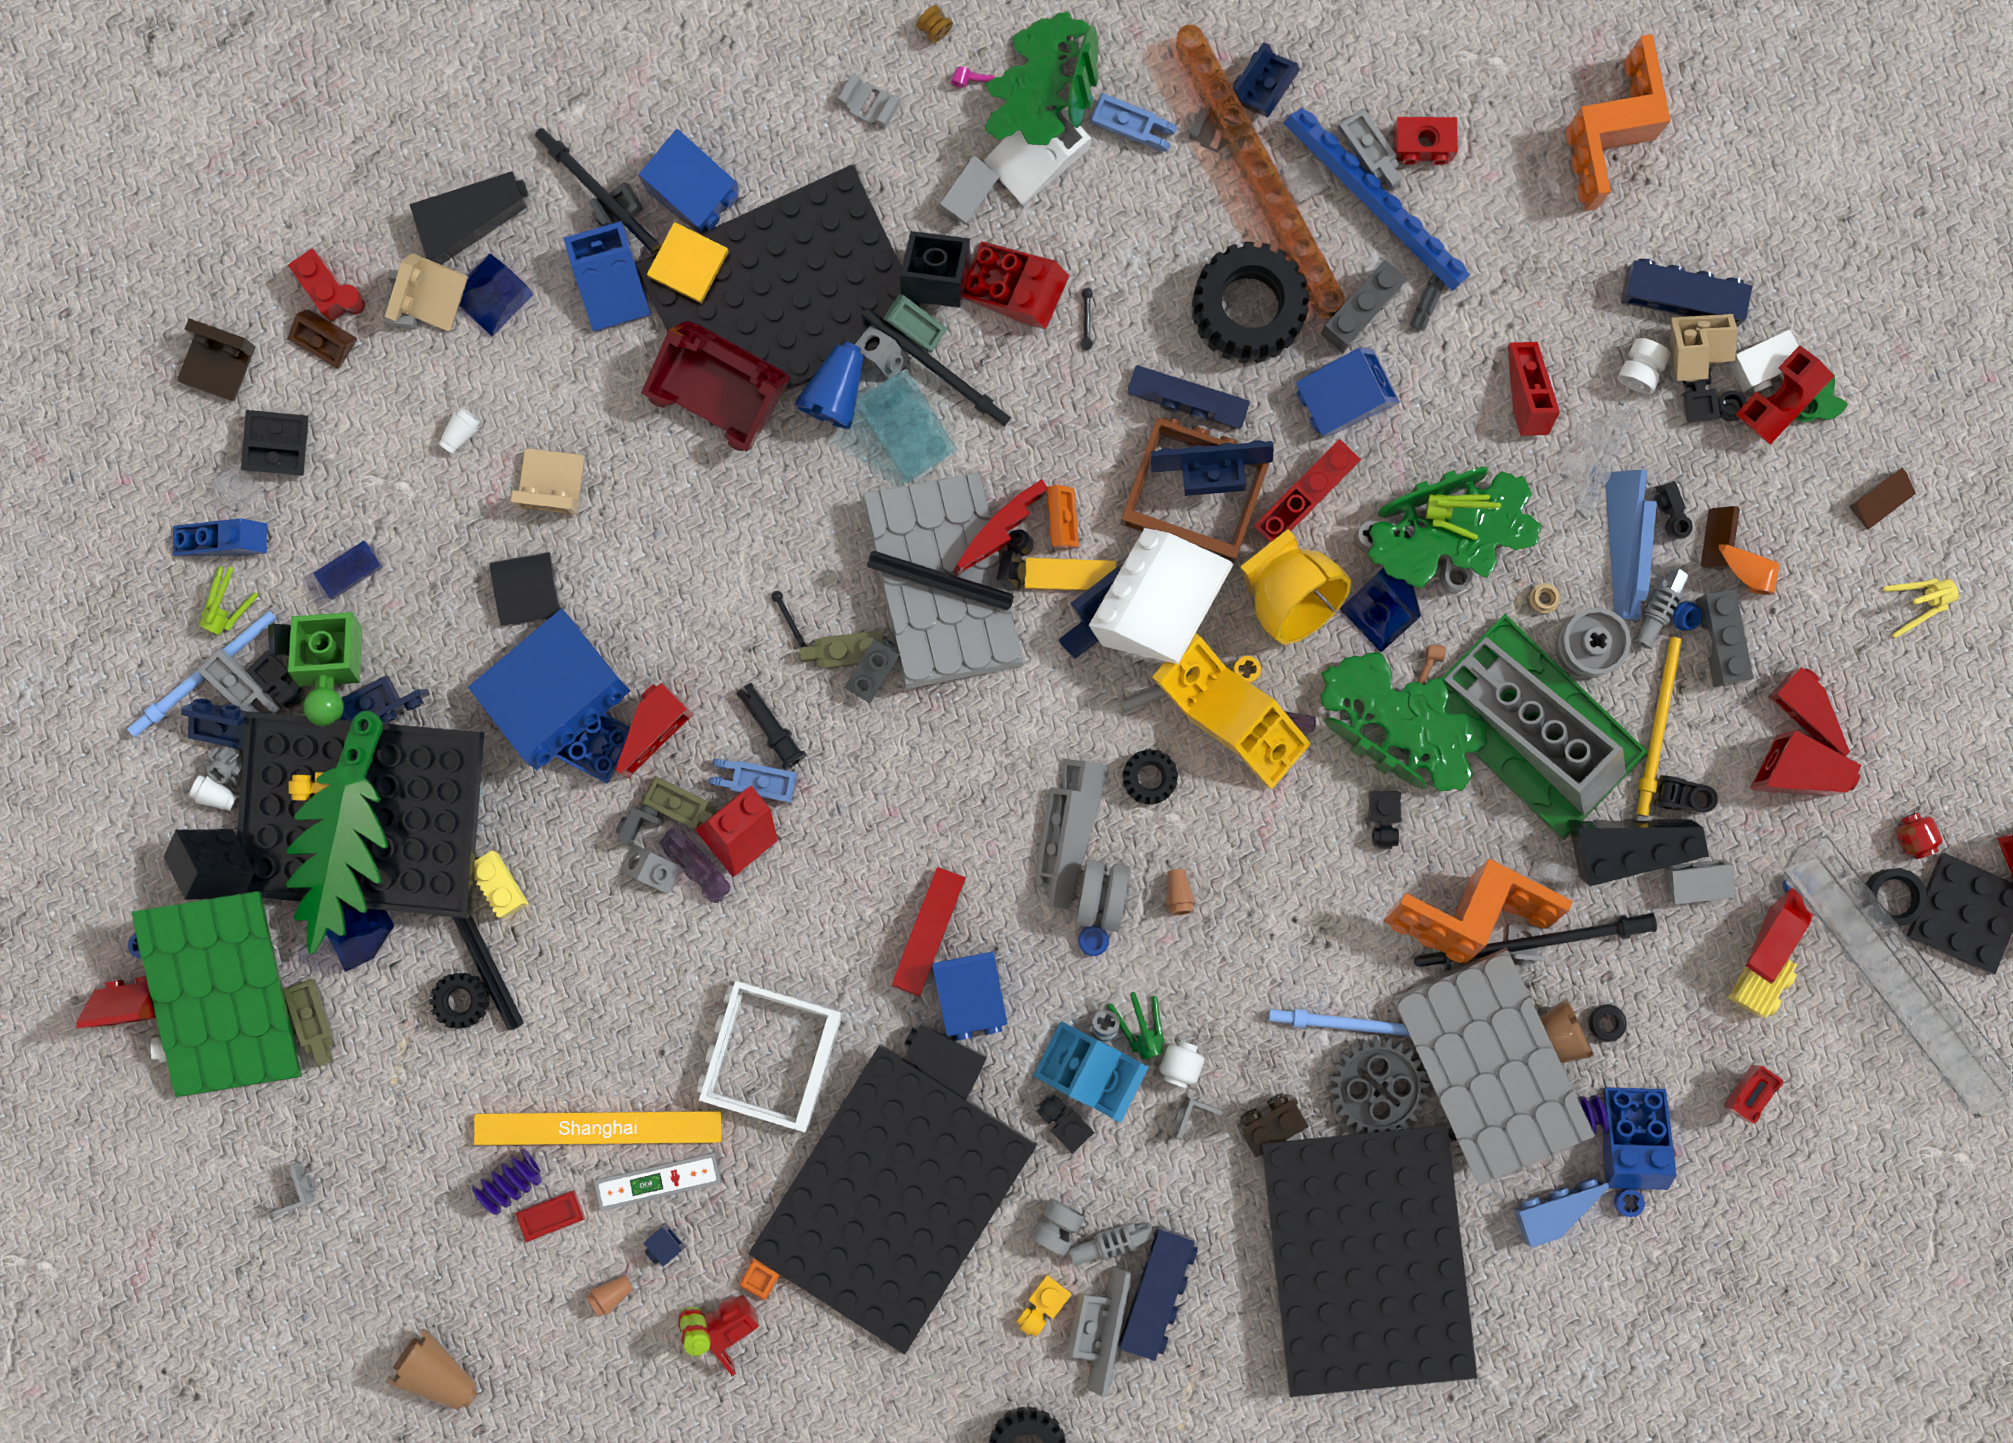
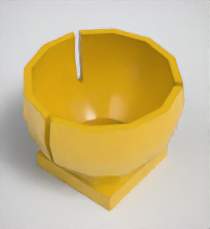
[1240,529,1351,645]

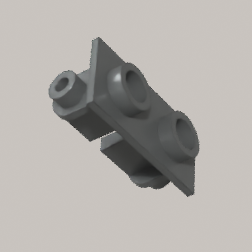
[844,638,900,704]

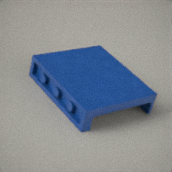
[468,608,631,771]

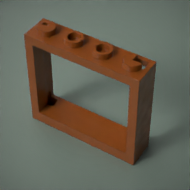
[1120,417,1269,563]

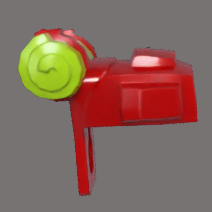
[678,1294,759,1376]

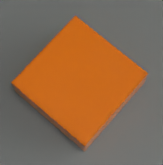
[739,1258,780,1301]

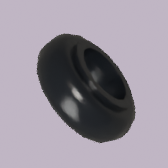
[1588,1004,1627,1042]

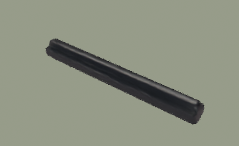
[867,551,1014,610]
[452,916,524,1031]

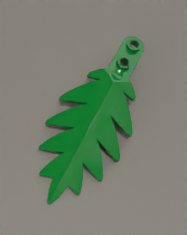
[286,711,388,954]

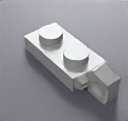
[1338,108,1402,190]

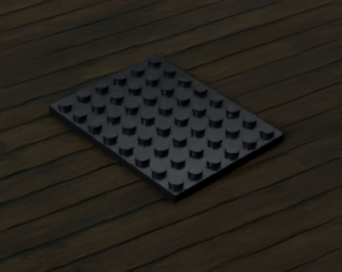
[636,164,921,426]
[237,711,485,918]
[748,1044,1037,1355]
[1261,1125,1478,1397]

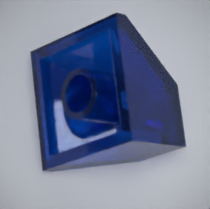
[459,253,534,337]
[1340,567,1421,652]
[326,906,394,972]

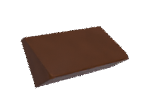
[287,309,357,369]
[1849,467,1916,530]
[1701,506,1740,571]

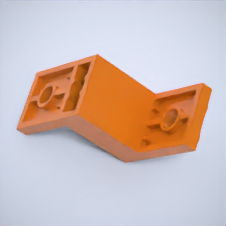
[1566,34,1671,211]
[1383,859,1573,963]

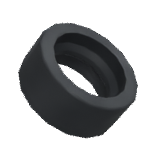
[1862,868,1928,927]

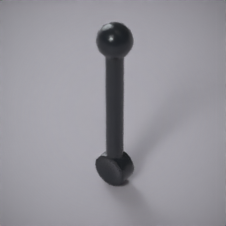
[1081,288,1093,351]
[771,591,806,648]

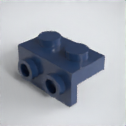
[1232,42,1300,118]
[181,699,249,750]

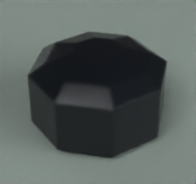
[1718,390,1747,422]

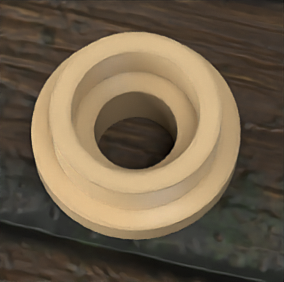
[1529,583,1560,614]

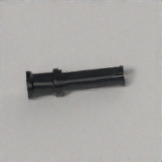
[736,683,807,770]

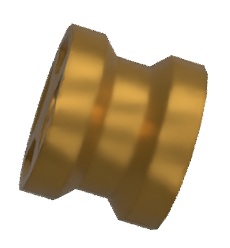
[916,5,953,44]

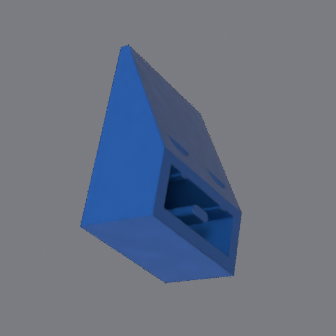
[563,221,651,332]
[555,713,630,784]
[1603,1087,1677,1190]

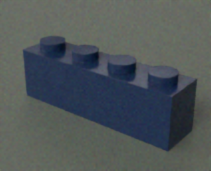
[1620,259,1753,327]
[1119,1226,1198,1361]

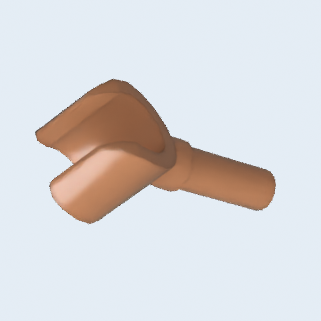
[1417,644,1446,685]

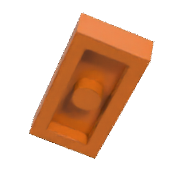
[1047,485,1079,549]

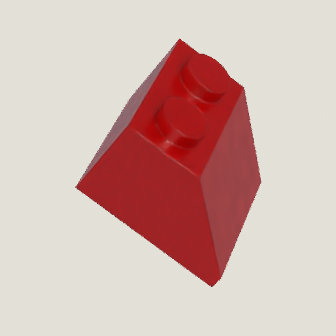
[695,785,778,877]

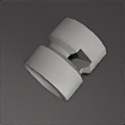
[1030,1198,1085,1256]

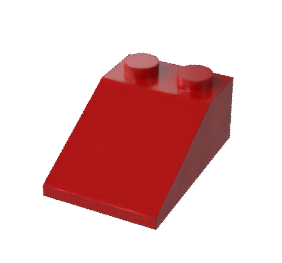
[616,683,694,778]
[76,976,156,1029]

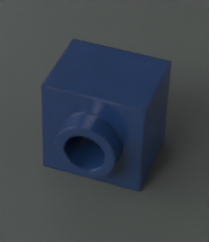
[643,1223,686,1267]

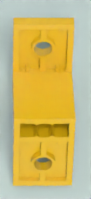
[1152,633,1311,789]

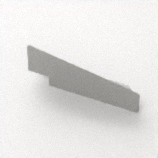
[1035,759,1108,909]

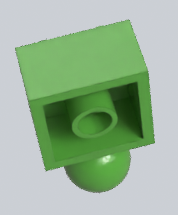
[288,612,362,727]

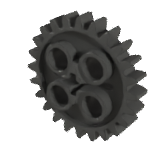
[1328,1036,1430,1133]

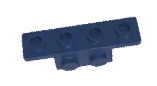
[1127,365,1250,429]
[1151,440,1274,496]
[1058,567,1121,659]
[340,676,430,723]

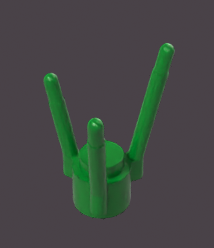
[1107,992,1165,1060]

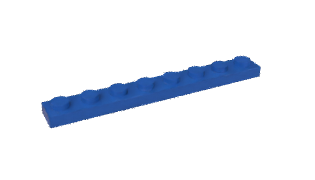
[1284,108,1470,291]

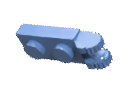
[1090,93,1177,152]
[708,758,798,803]

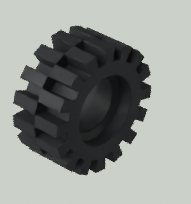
[1122,749,1178,805]
[429,973,490,1029]

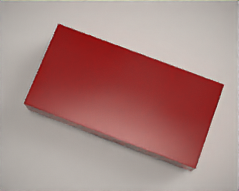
[515,1190,586,1242]

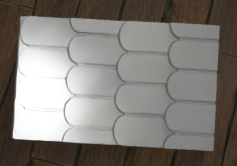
[863,473,1022,690]
[1394,947,1595,1186]

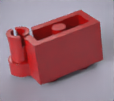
[288,248,365,322]

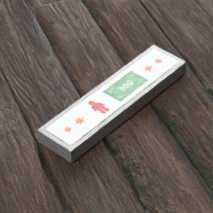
[594,1152,722,1211]

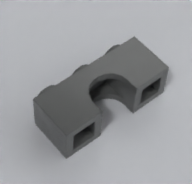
[1321,260,1407,353]
[1696,589,1754,687]

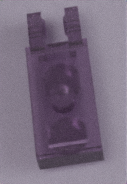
[659,826,731,904]

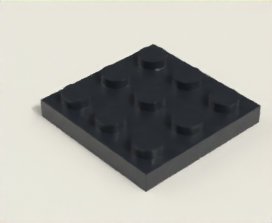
[1906,853,2013,974]

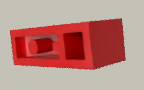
[1508,342,1560,436]
[1768,667,1850,756]
[1745,888,1817,984]

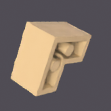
[1669,314,1737,382]

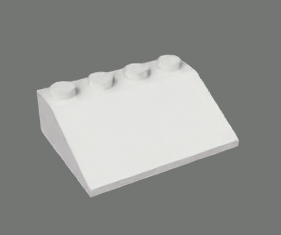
[1089,528,1233,664]

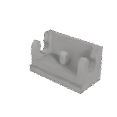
[936,156,1000,225]
[1664,859,1736,905]

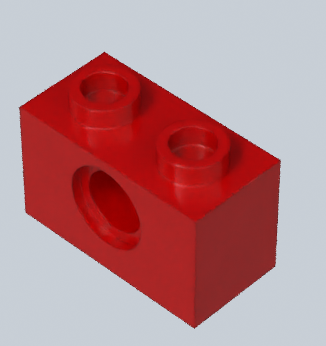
[1393,117,1458,165]

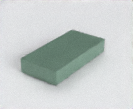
[883,294,948,353]

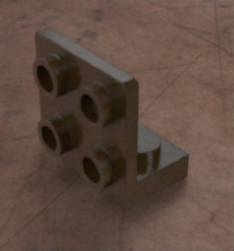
[177,318,256,401]
[1236,1092,1309,1158]

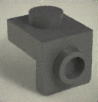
[589,182,644,226]
[616,804,663,846]

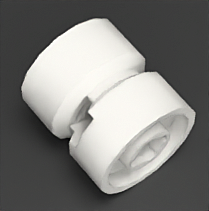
[1617,338,1671,394]

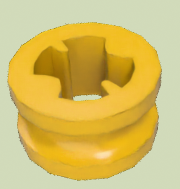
[1233,656,1261,683]

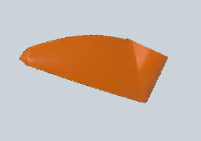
[1719,545,1780,595]

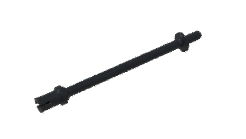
[1414,913,1657,971]

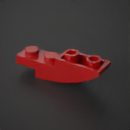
[1254,438,1361,543]

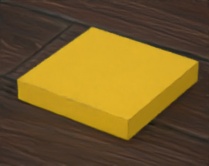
[647,222,729,304]

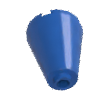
[794,341,864,430]

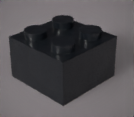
[900,231,970,308]
[163,829,255,900]

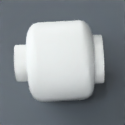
[1159,1041,1204,1089]

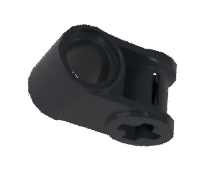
[1654,775,1718,814]

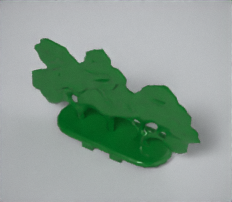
[985,11,1099,145]
[1367,467,1541,588]
[1320,652,1487,792]

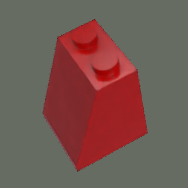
[1750,730,1862,796]

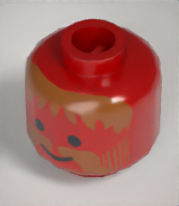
[1895,812,1943,860]

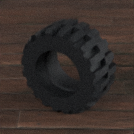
[1192,241,1310,364]

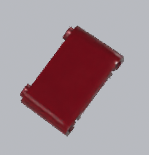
[641,321,790,452]

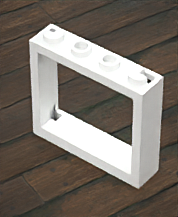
[696,980,843,1133]

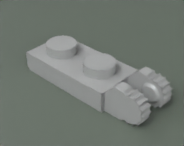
[197,647,281,714]

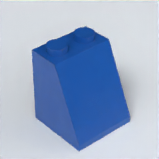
[638,128,740,234]
[1296,347,1400,436]
[932,951,1008,1041]

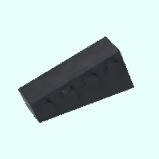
[1568,819,1709,886]

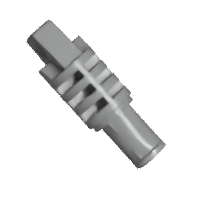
[1634,569,1688,649]
[1069,1222,1155,1266]

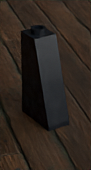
[409,171,529,265]

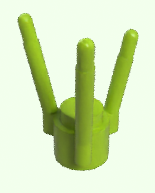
[1426,494,1501,540]
[198,566,258,635]

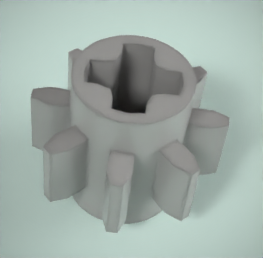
[206,746,243,784]

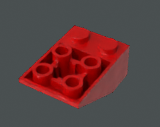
[963,241,1070,329]

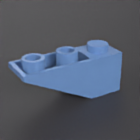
[1513,1177,1609,1248]

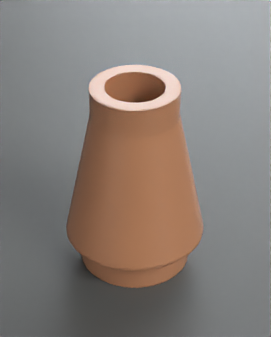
[1165,869,1196,916]
[586,1274,634,1317]

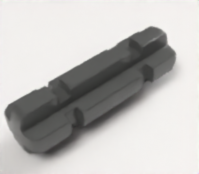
[1410,273,1445,331]

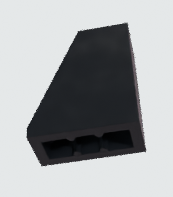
[905,1024,987,1099]

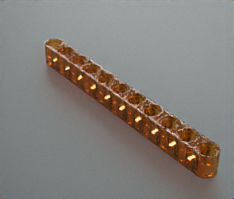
[1175,24,1345,319]

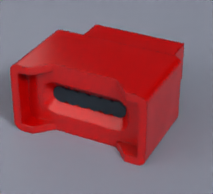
[1724,1065,1784,1124]

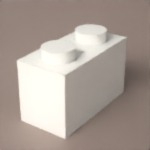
[1728,330,1798,393]

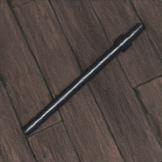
[535,128,661,254]
[860,307,1012,427]

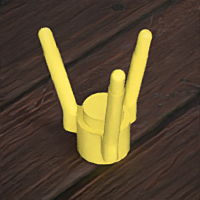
[1883,578,1959,638]

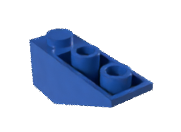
[173,518,267,556]

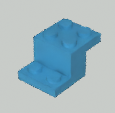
[1033,1021,1149,1123]

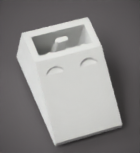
[984,106,1091,206]

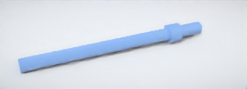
[127,610,277,737]
[1268,1009,1411,1037]

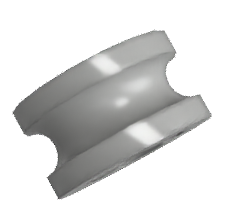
[1091,1010,1120,1042]

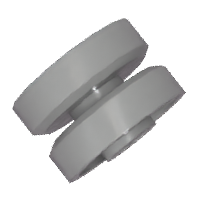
[1555,607,1631,679]
[1075,859,1130,932]

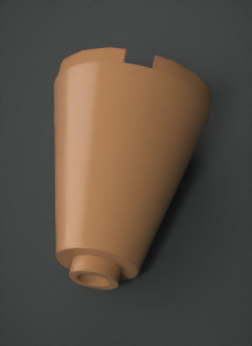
[1540,999,1594,1064]
[386,1328,477,1410]

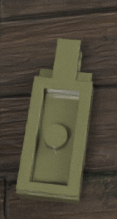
[799,630,883,668]
[641,776,717,829]
[283,979,335,1066]

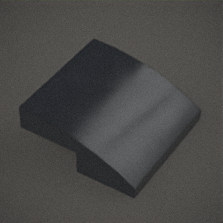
[241,410,309,476]
[490,552,561,626]

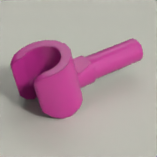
[951,66,994,88]

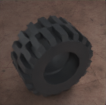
[989,1407,1066,1443]

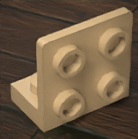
[384,253,468,331]
[511,448,585,515]

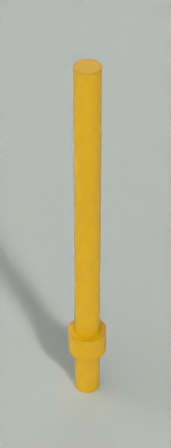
[1636,637,1682,817]

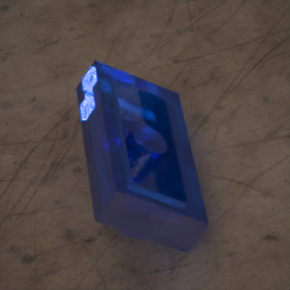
[313,540,383,600]

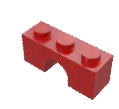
[1735,345,1834,445]

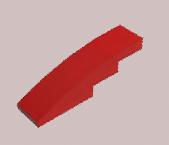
[953,479,1048,576]
[891,867,966,997]

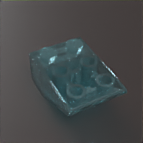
[855,369,957,483]

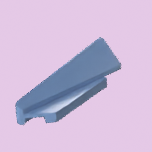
[1605,470,1657,621]

